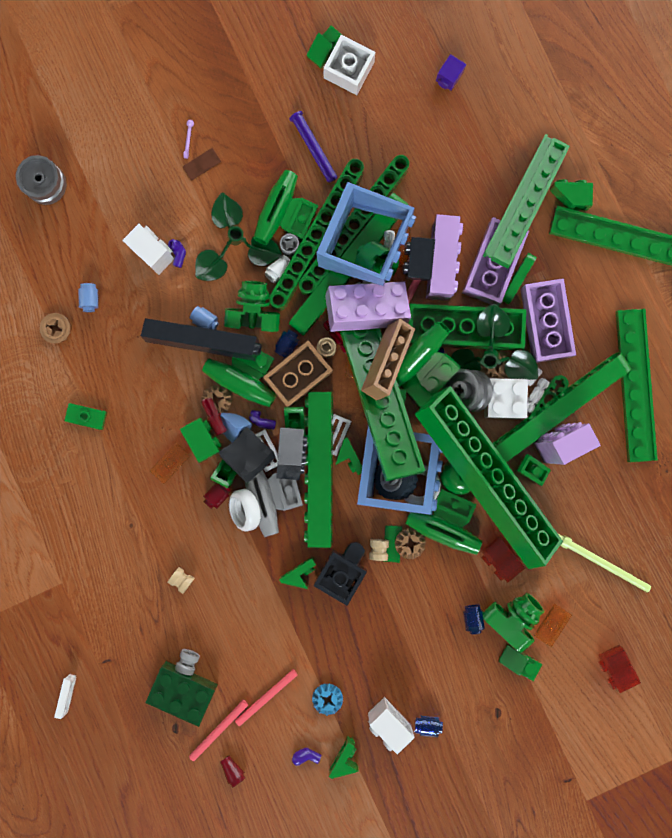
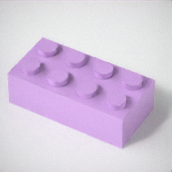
[426,214,463,301]
[462,217,529,306]
[520,279,576,363]
[325,282,411,332]
[534,422,601,465]

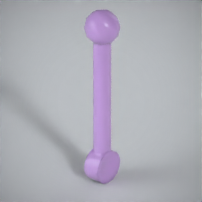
[184,120,194,159]

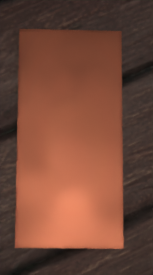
[183,148,221,181]

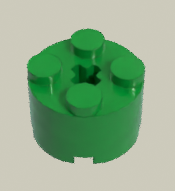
[355,241,399,284]

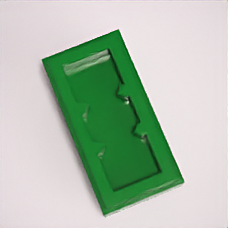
[64,403,107,430]

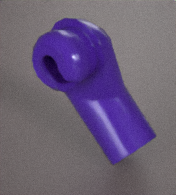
[249,410,276,430]
[292,747,322,766]

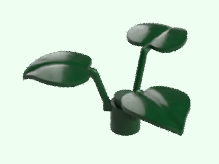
[195,192,282,281]
[451,304,538,380]

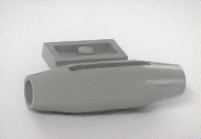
[245,470,303,537]

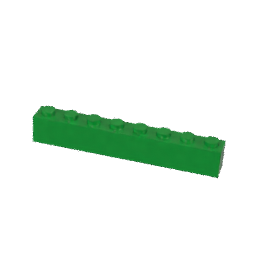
[304,392,333,548]

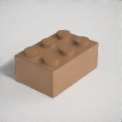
[263,341,333,407]

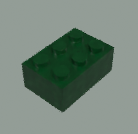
[145,661,218,727]

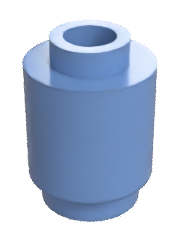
[78,283,99,312]
[189,306,219,330]

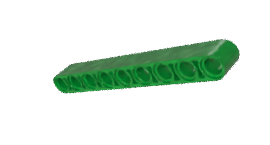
[299,155,409,296]
[269,159,364,311]
[289,193,409,336]
[492,352,631,462]

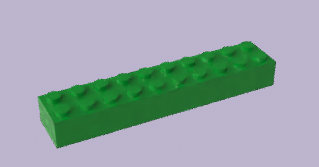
[415,386,563,569]

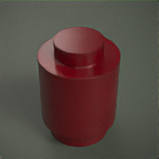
[203,483,232,509]

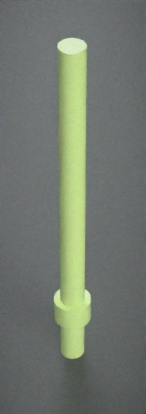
[558,534,651,592]

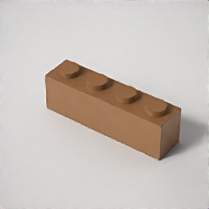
[361,319,415,400]

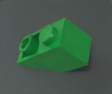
[550,179,593,211]

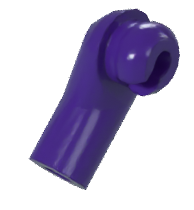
[168,239,186,268]

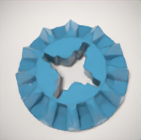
[312,684,343,716]

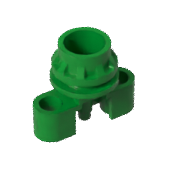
[224,281,280,332]
[481,593,544,653]

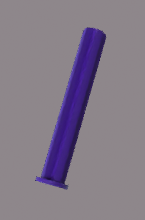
[289,111,337,182]

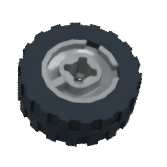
[374,464,418,500]

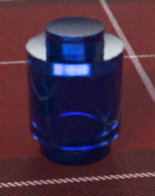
[274,329,300,358]
[463,604,485,635]
[415,716,443,738]

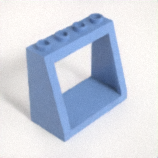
[316,182,416,286]
[357,426,443,515]

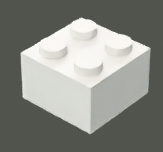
[323,35,375,95]
[122,224,174,275]
[484,378,528,419]
[368,697,415,754]

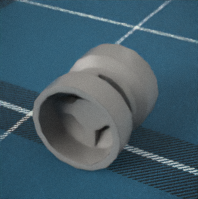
[280,234,299,257]
[175,649,200,676]

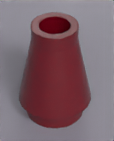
[220,755,245,788]

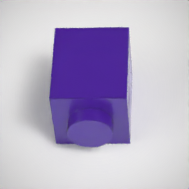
[436,54,466,91]

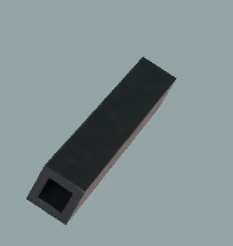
[140,318,262,361]

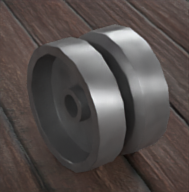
[16,155,67,205]
[442,369,493,412]

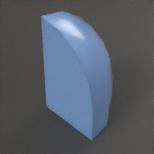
[220,413,252,442]

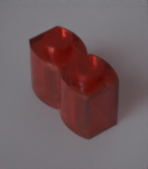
[481,537,525,583]
[598,645,641,693]

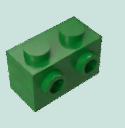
[180,418,222,463]

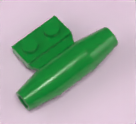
[253,170,318,245]
[396,321,461,395]
[202,351,277,407]
[405,489,483,555]

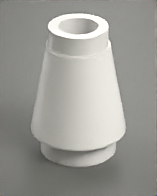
[264,255,291,283]

